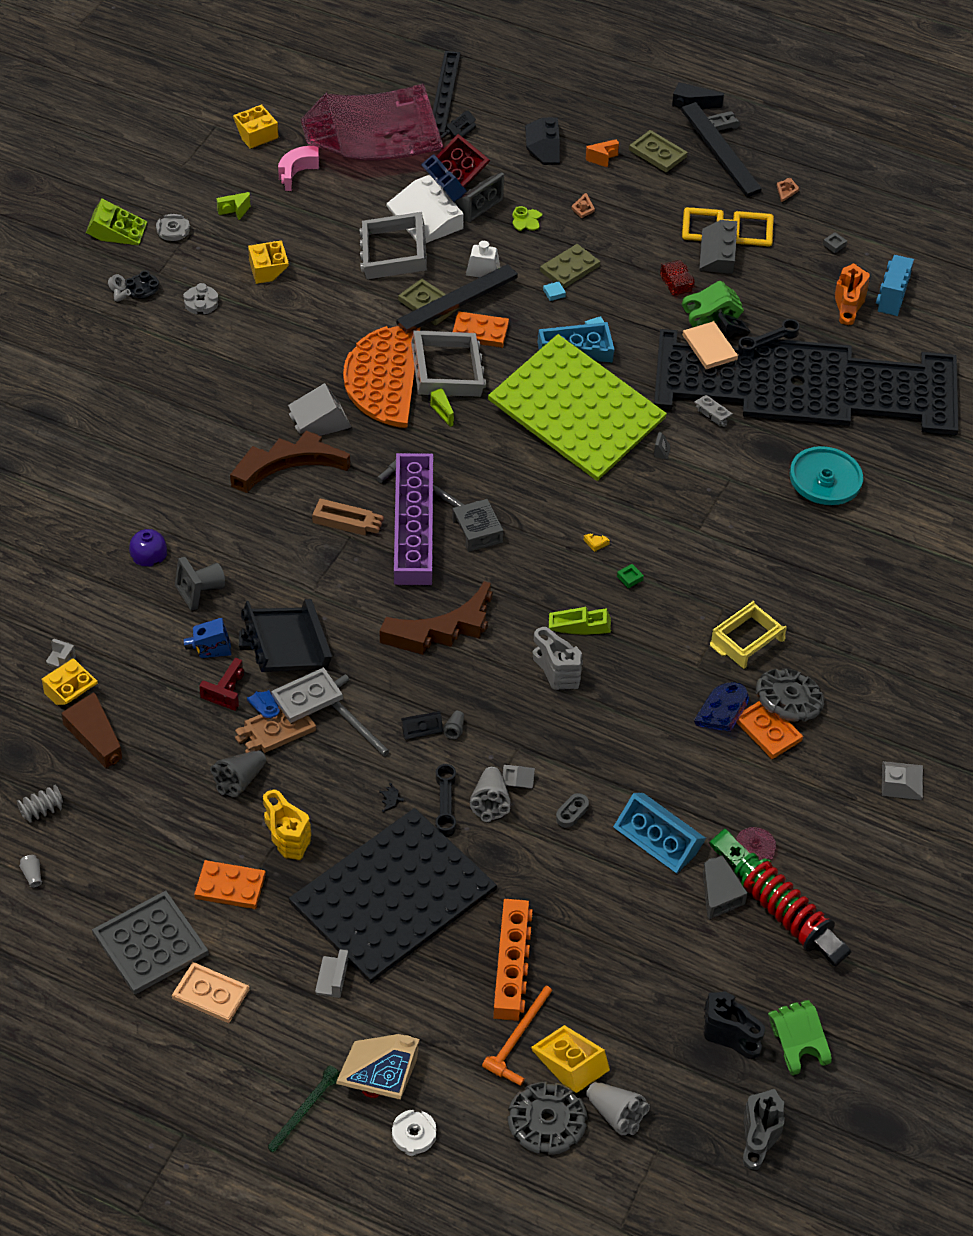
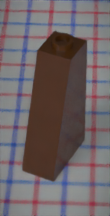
[61,692,122,768]

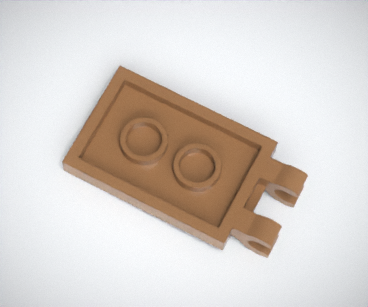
[235,706,316,753]

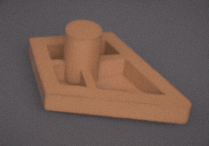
[776,178,799,202]
[571,193,595,218]

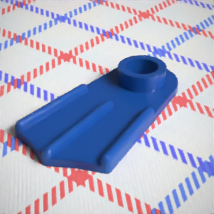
[247,690,280,718]

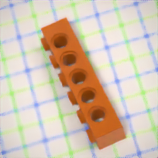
[493,899,533,1021]

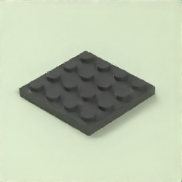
[92,891,209,995]

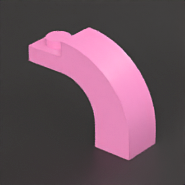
[278,146,319,191]

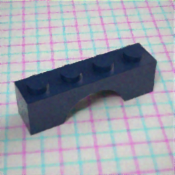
[421,154,467,202]

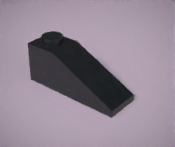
[672,82,725,109]

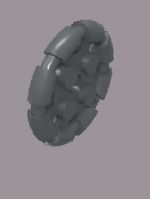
[756,668,824,722]
[507,1081,587,1155]

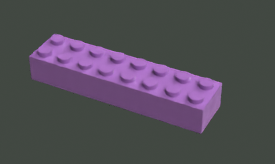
[394,453,433,585]

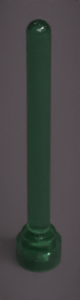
[268,1065,340,1152]

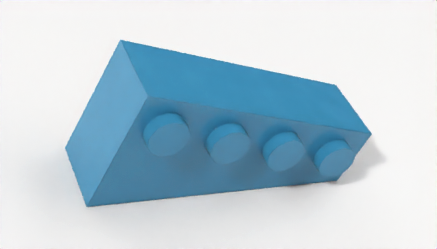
[876,255,914,316]
[537,322,615,362]

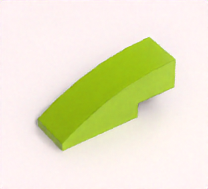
[549,607,611,635]

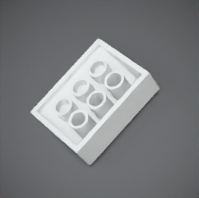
[386,175,464,243]

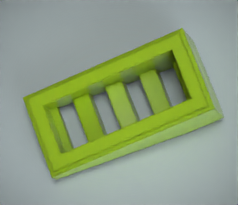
[430,388,454,427]

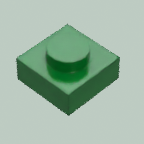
[617,564,644,588]

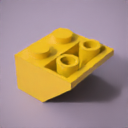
[233,105,278,149]
[248,241,289,284]
[42,658,98,705]

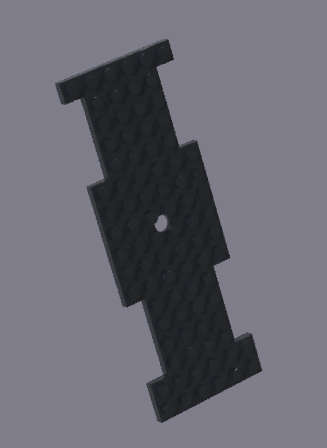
[654,329,958,435]

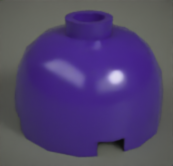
[129,529,167,567]

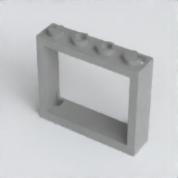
[360,212,427,279]
[411,331,486,397]

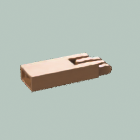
[312,499,384,536]

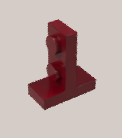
[199,658,244,711]

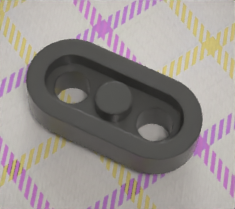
[556,793,589,828]

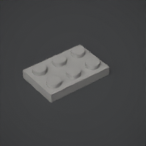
[271,667,343,723]

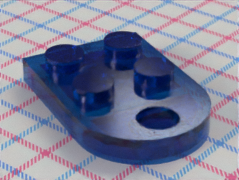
[694,682,749,732]

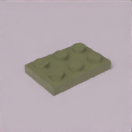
[629,130,688,172]
[540,244,600,289]
[398,279,460,325]

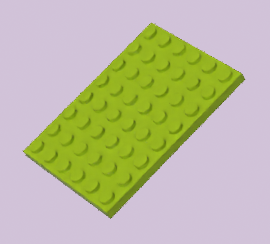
[488,334,667,481]

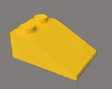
[531,1025,610,1093]

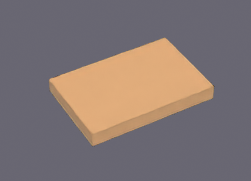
[682,321,738,369]
[172,962,250,1023]

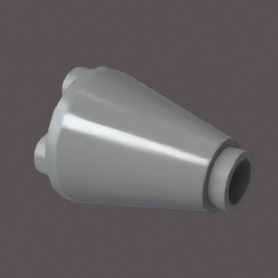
[470,767,510,822]
[587,1082,650,1135]

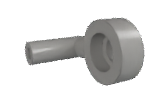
[108,274,131,302]

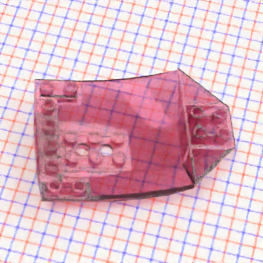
[301,84,444,160]

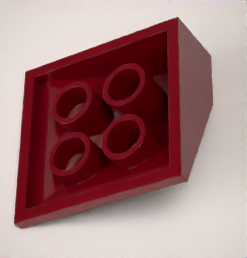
[424,134,490,188]

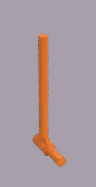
[482,986,552,1086]

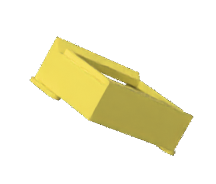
[710,601,787,669]

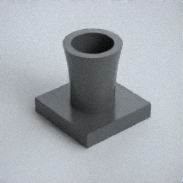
[175,557,225,611]

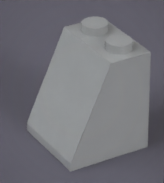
[288,383,352,436]

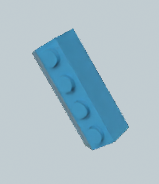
[613,793,706,873]

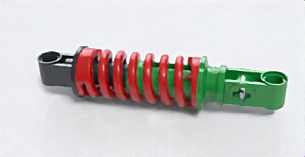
[709,829,852,967]

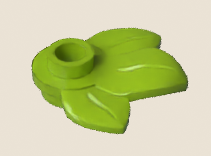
[512,206,542,231]

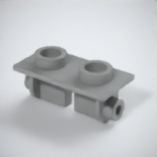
[694,395,733,427]

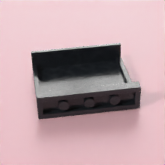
[241,599,332,672]

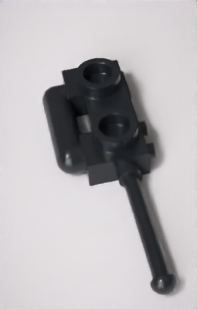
[427,110,476,149]

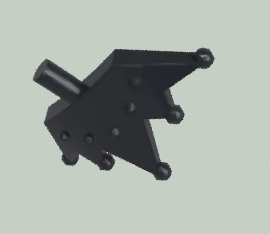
[379,783,404,812]

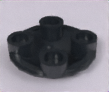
[125,270,160,298]

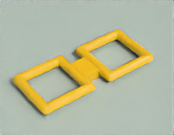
[682,207,774,247]

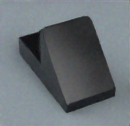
[718,313,751,341]

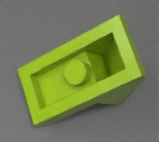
[216,192,251,220]

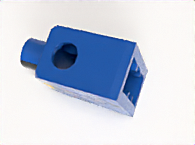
[184,618,232,658]

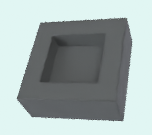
[823,232,847,253]

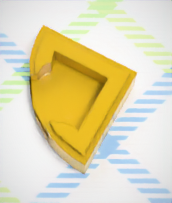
[584,534,610,552]

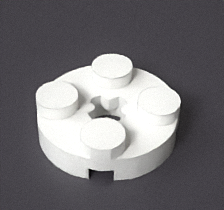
[392,1110,436,1156]

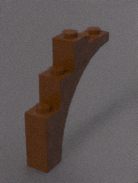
[230,431,350,493]
[379,581,493,655]

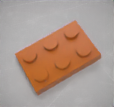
[453,311,509,348]
[734,701,803,759]
[194,860,266,909]

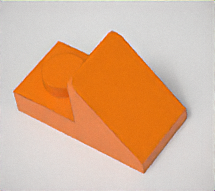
[586,139,619,167]

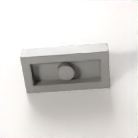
[315,949,348,998]

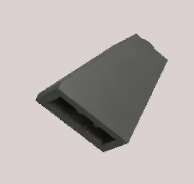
[703,855,747,919]

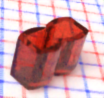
[660,260,695,296]

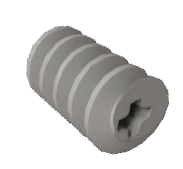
[17,785,63,823]

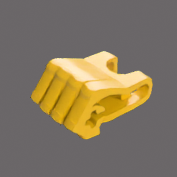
[263,790,311,860]

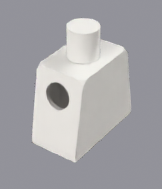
[466,241,500,278]

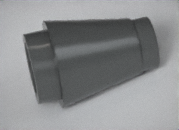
[443,711,464,739]

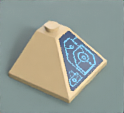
[336,1034,420,1100]

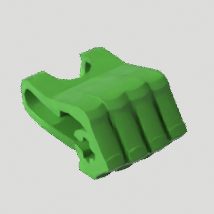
[682,281,744,327]
[768,1000,832,1075]

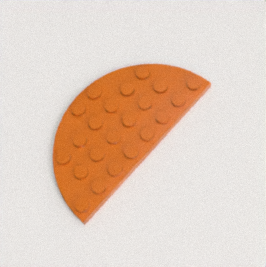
[343,326,421,428]

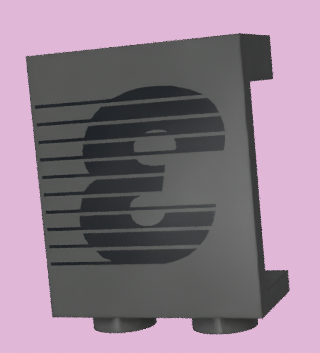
[452,499,503,552]

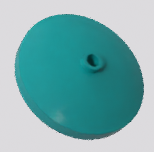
[789,446,863,505]

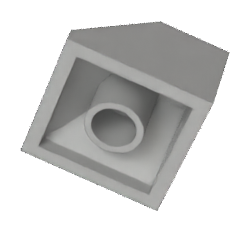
[882,761,923,800]

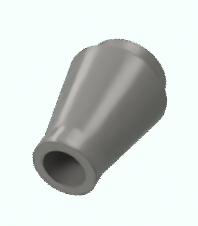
[19,855,42,887]

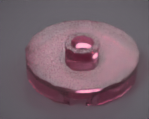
[736,827,776,860]

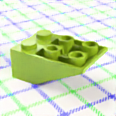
[86,199,147,245]

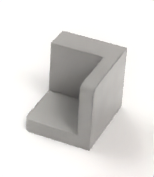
[46,639,76,668]
[502,765,535,788]

